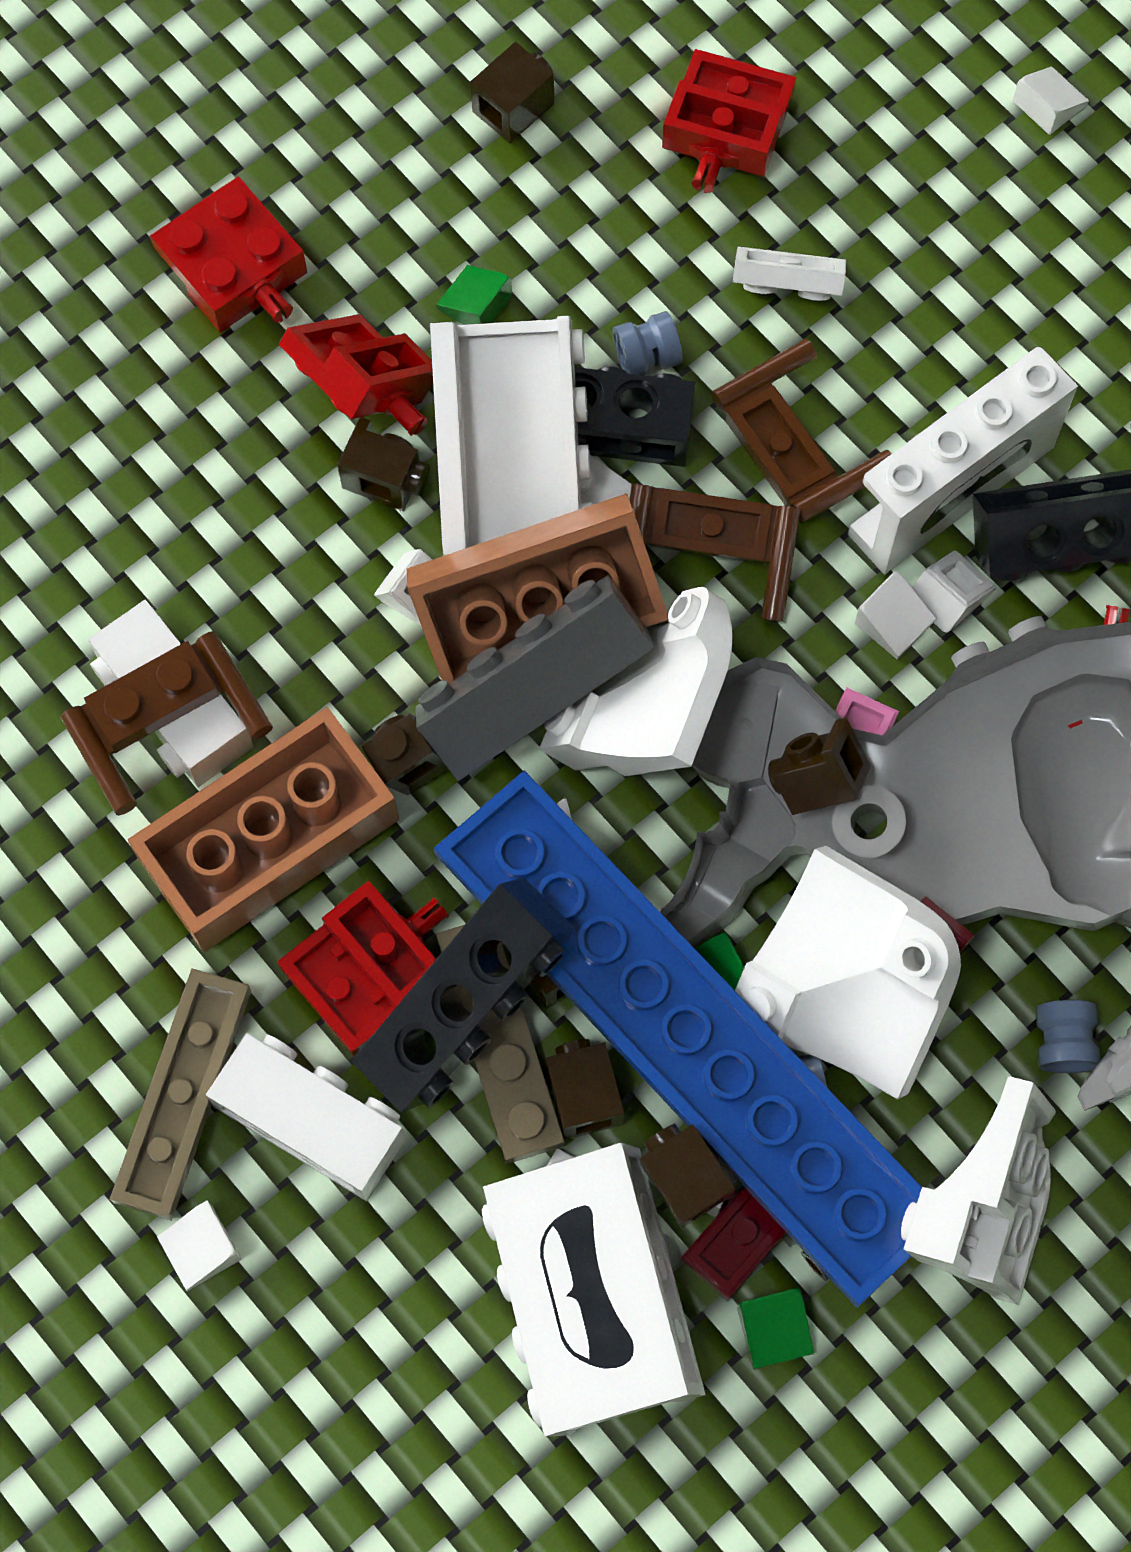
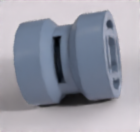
[612,311,683,375]
[1036,1000,1101,1073]

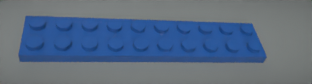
[434,770,922,1308]

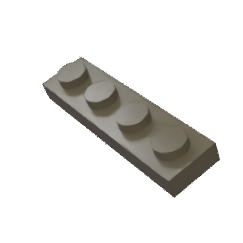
[436,925,564,1165]
[109,968,252,1221]

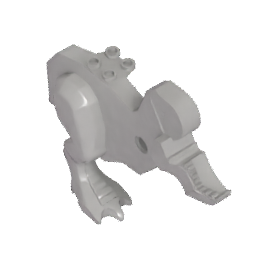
[660,616,1131,1111]

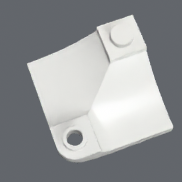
[539,587,732,776]
[735,846,961,1100]
[901,1076,1056,1305]

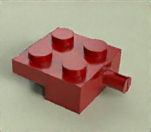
[662,49,797,193]
[150,176,308,333]
[279,314,433,436]
[277,880,449,1057]

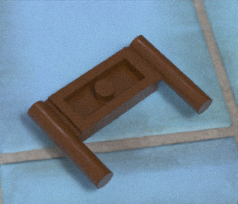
[711,339,892,524]
[629,484,801,623]
[60,631,273,816]

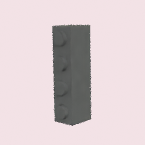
[415,575,654,781]

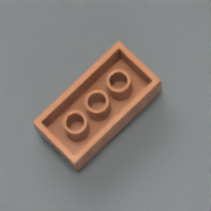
[407,493,668,683]
[127,707,400,953]

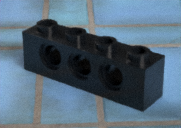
[575,367,695,467]
[973,469,1131,580]
[351,878,576,1113]

